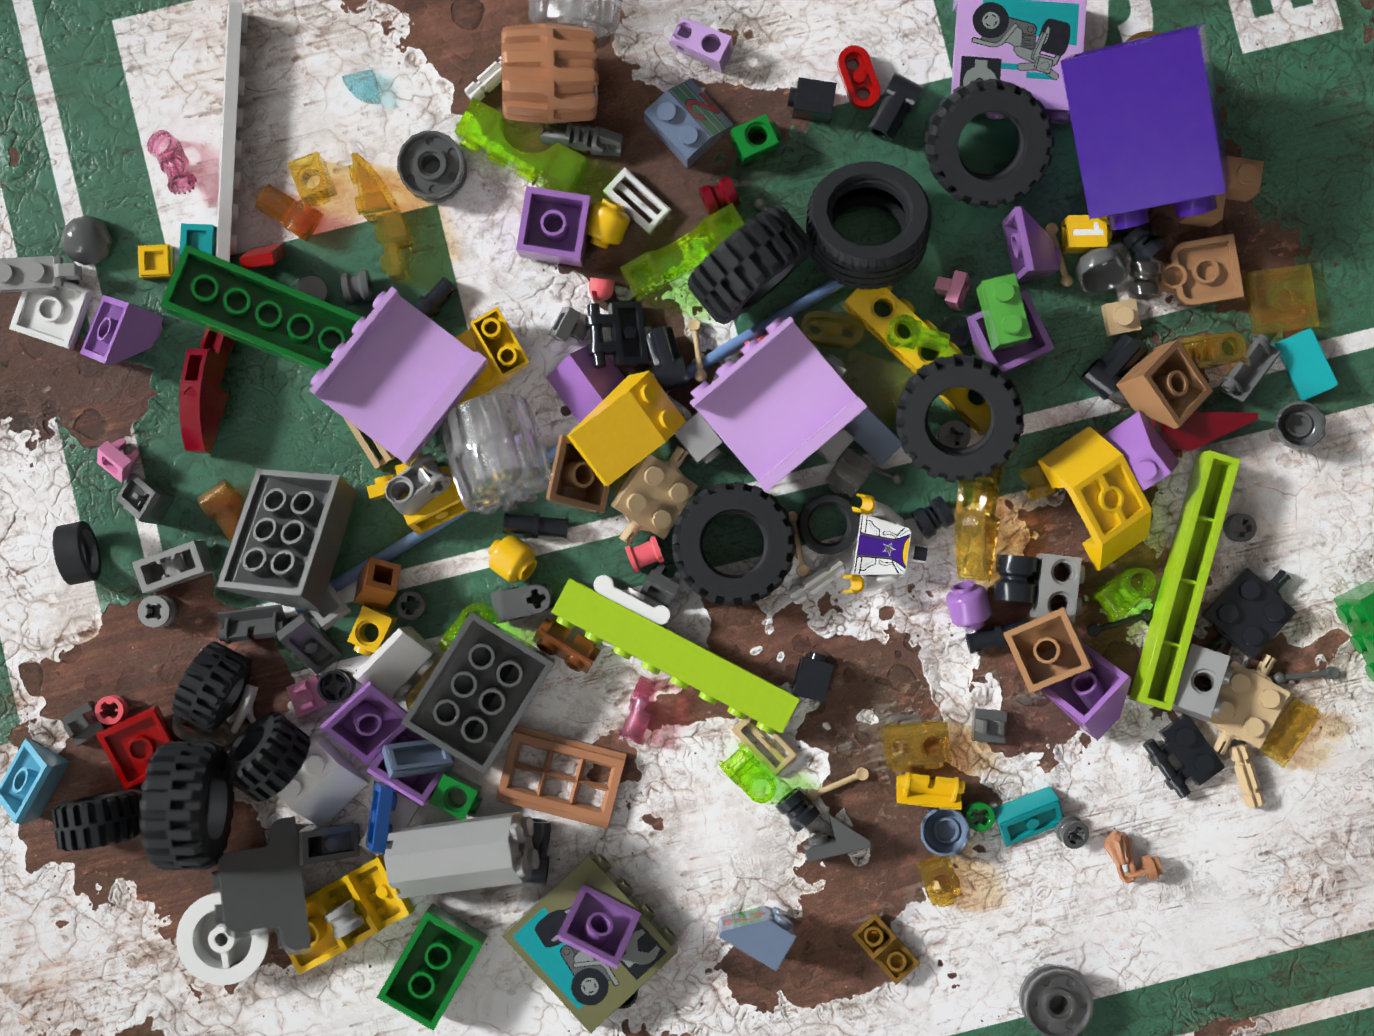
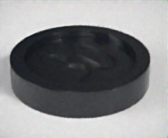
[941,315,972,348]

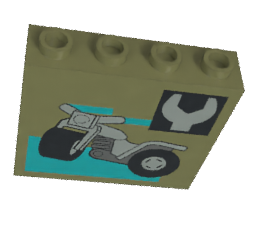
[502,851,678,1034]

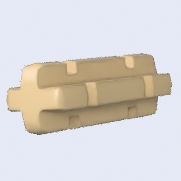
[1229,744,1265,808]

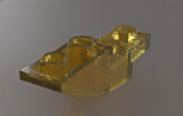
[348,153,413,282]
[955,466,1003,581]

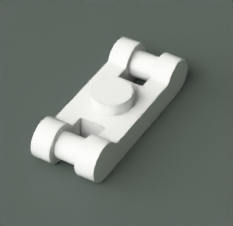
[594,575,671,625]

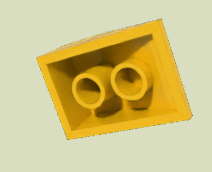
[567,370,686,486]

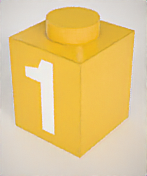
[1061,215,1112,254]

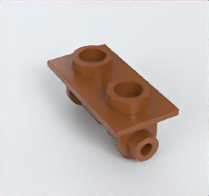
[533,618,601,674]

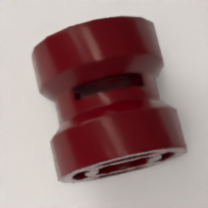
[699,176,740,218]

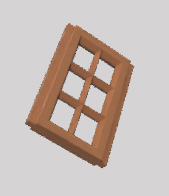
[496,725,627,829]

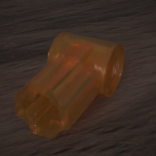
[254,184,324,242]
[197,479,243,542]

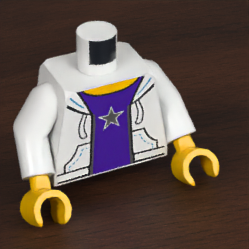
[842,493,928,594]

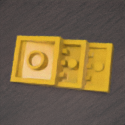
[276,853,415,975]

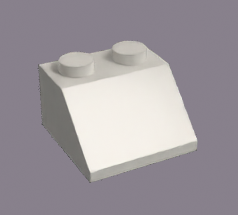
[352,626,438,699]
[276,737,369,827]

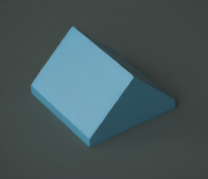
[0,738,70,825]

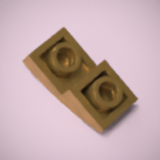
[851,913,920,985]

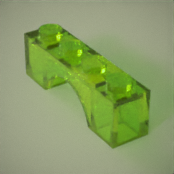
[454,97,588,193]
[620,203,744,302]

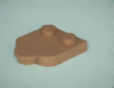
[1155,233,1244,307]

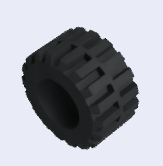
[172,641,252,732]
[222,711,311,802]
[52,791,143,851]

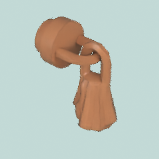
[1104,830,1164,883]

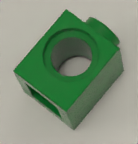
[730,114,781,166]
[429,771,483,820]

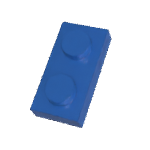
[365,781,397,853]

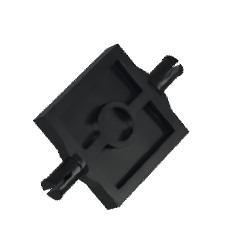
[1201,568,1297,659]

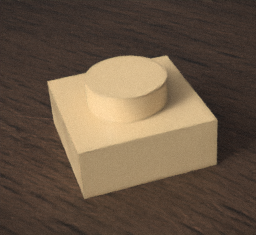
[1101,298,1142,337]

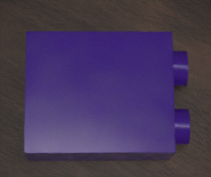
[1060,23,1231,230]

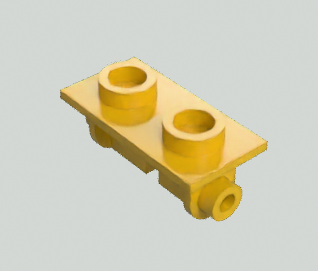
[896,771,965,810]

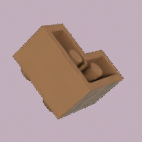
[1179,155,1264,228]

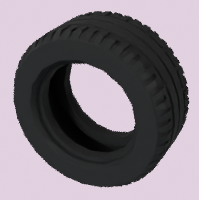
[806,161,932,290]

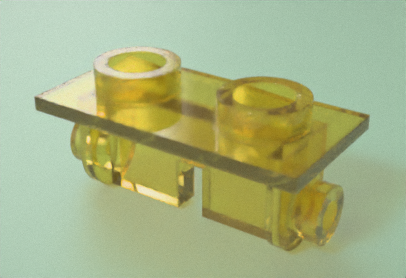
[1258,697,1321,768]

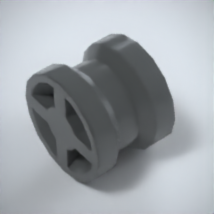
[341,270,374,306]

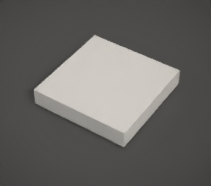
[9,280,94,350]

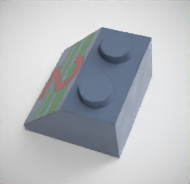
[644,79,734,169]
[717,906,796,971]

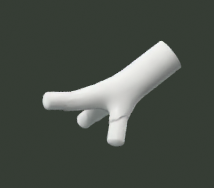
[227,684,259,733]

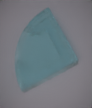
[342,69,381,104]

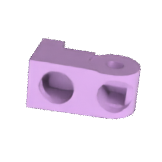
[669,18,734,73]

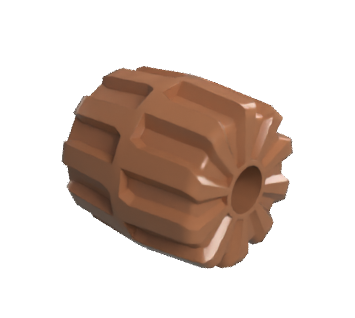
[501,23,599,124]

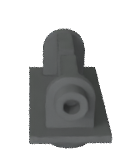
[1217,334,1282,403]
[217,605,289,644]

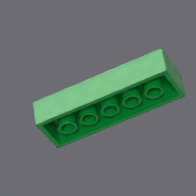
[160,244,362,373]

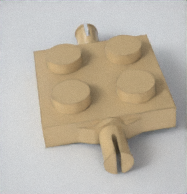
[610,446,698,545]
[1208,653,1291,755]

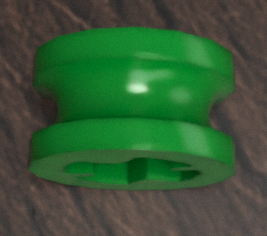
[963,800,995,832]

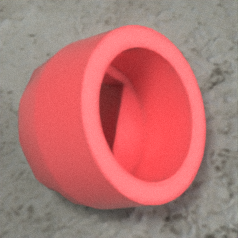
[589,277,615,301]

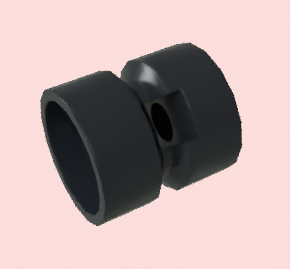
[993,554,1039,603]

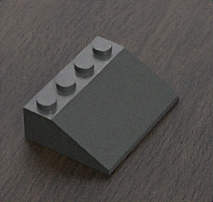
[216,469,358,611]
[401,611,556,775]

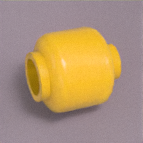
[587,198,630,249]
[488,535,537,583]

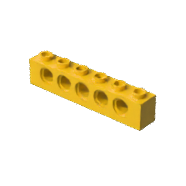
[842,286,991,436]

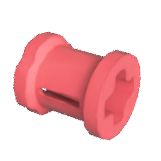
[625,535,665,574]

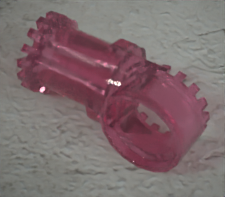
[147,130,197,195]
[617,675,657,745]

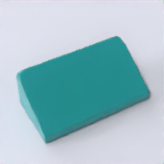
[1274,328,1338,401]
[992,786,1064,847]

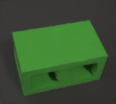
[976,273,1032,352]

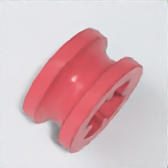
[95,695,129,725]

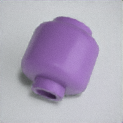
[946,580,992,631]

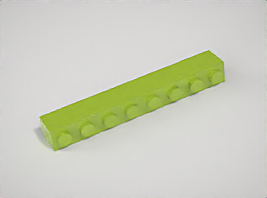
[1129,450,1241,711]
[551,578,800,735]

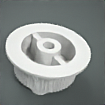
[176,892,269,985]

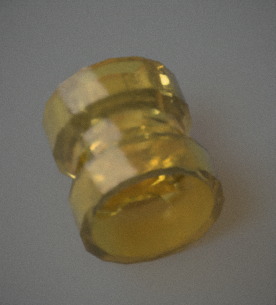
[1018,464,1060,501]

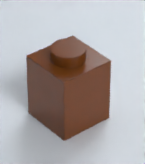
[354,557,401,611]

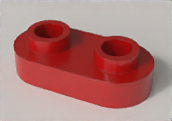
[837,45,881,110]

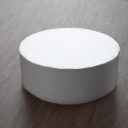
[295,276,329,302]

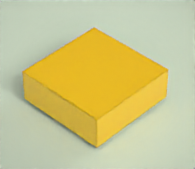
[138,244,174,279]

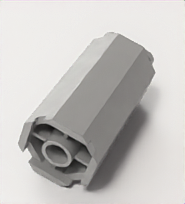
[384,811,539,899]

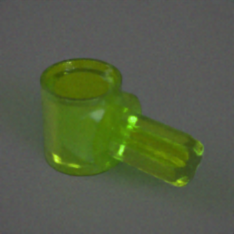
[885,314,950,352]

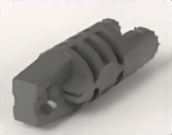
[539,122,623,157]

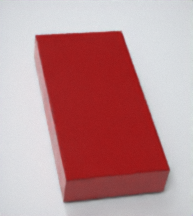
[239,243,286,270]

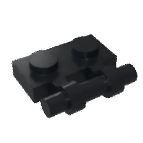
[585,301,649,369]
[1143,714,1226,799]

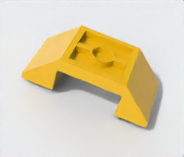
[449,306,530,415]
[1037,427,1152,571]

